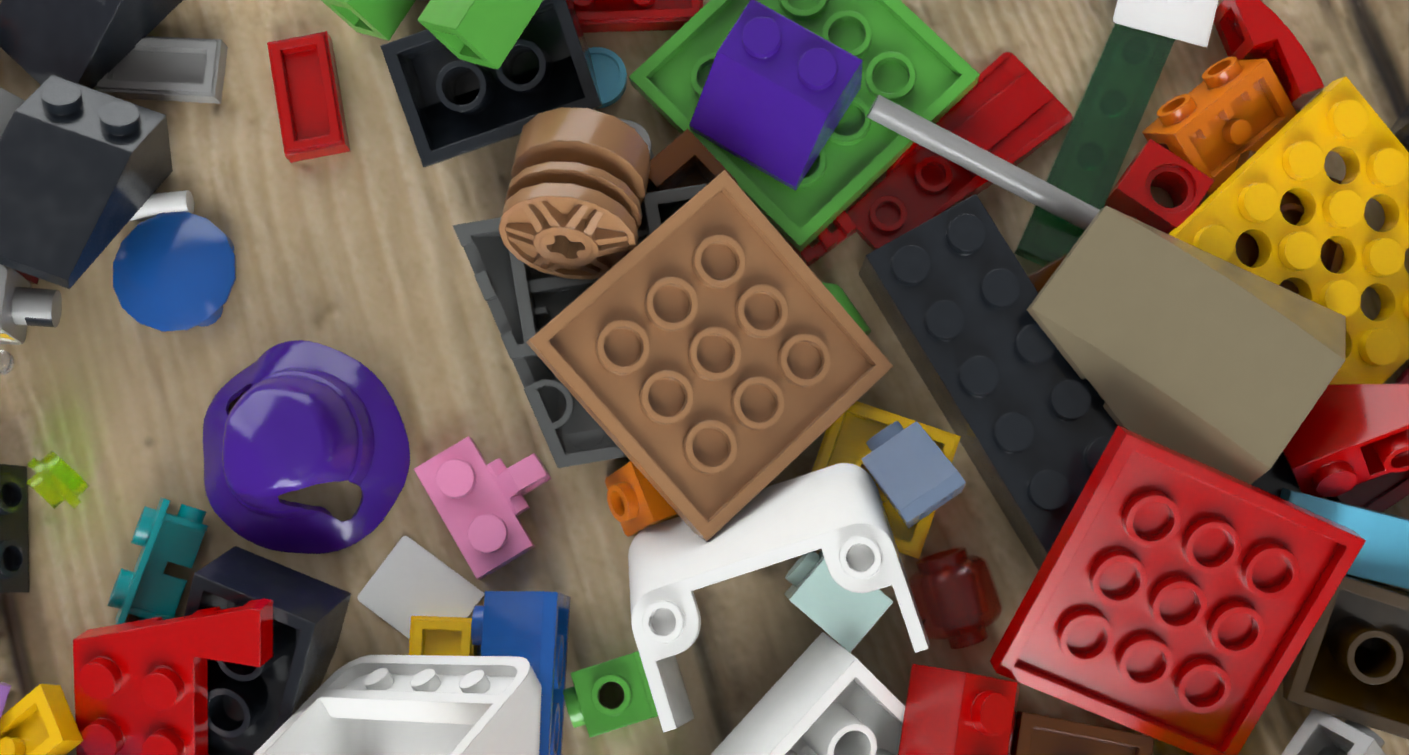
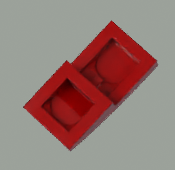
[1213,0,1325,111]

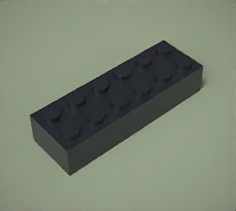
[859,194,1122,571]

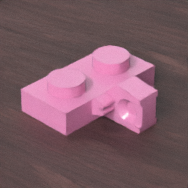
[414,436,551,580]

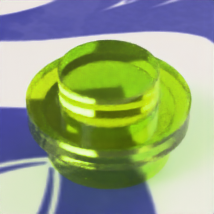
[26,451,89,509]

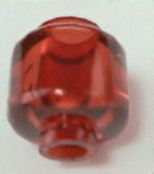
[909,546,1003,649]

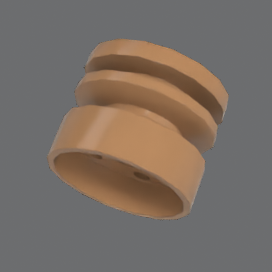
[498,107,651,279]

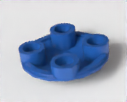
[113,211,236,332]

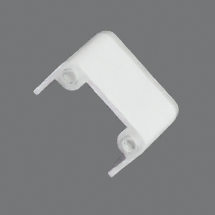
[628,463,930,733]
[253,655,542,755]

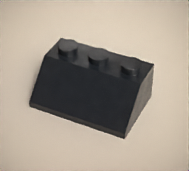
[380,0,603,167]

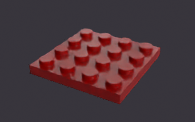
[990,426,1366,755]

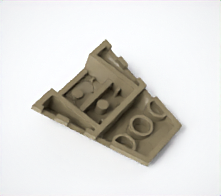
[1027,206,1346,484]

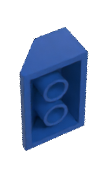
[471,591,571,755]

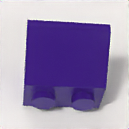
[689,0,863,191]

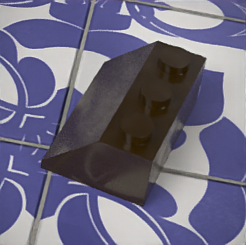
[1283,574,1409,740]

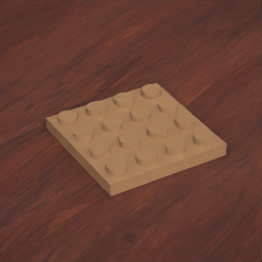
[526,170,893,542]

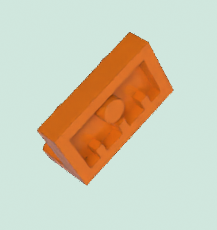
[1142,56,1297,195]

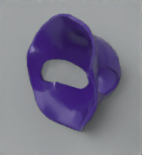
[203,340,410,554]

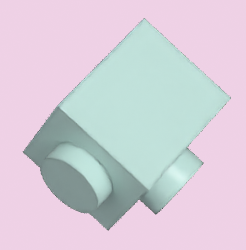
[784,550,894,653]

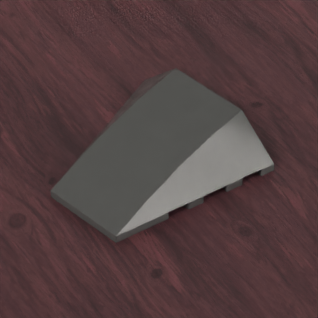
[453,184,706,468]

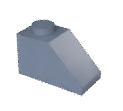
[861,421,966,529]

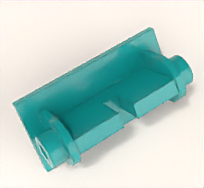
[107,497,208,624]

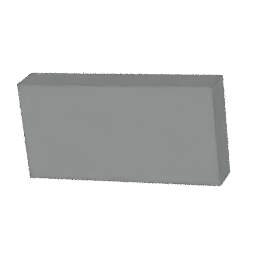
[95,36,228,104]

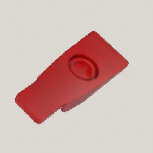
[847,52,1072,250]

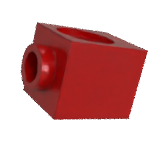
[1101,139,1215,234]

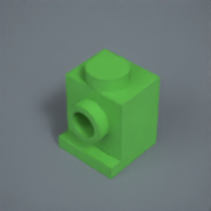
[563,651,658,738]

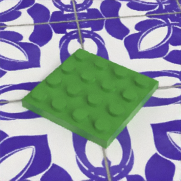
[629,0,980,252]

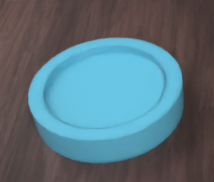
[589,47,627,109]

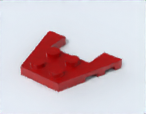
[73,598,273,755]

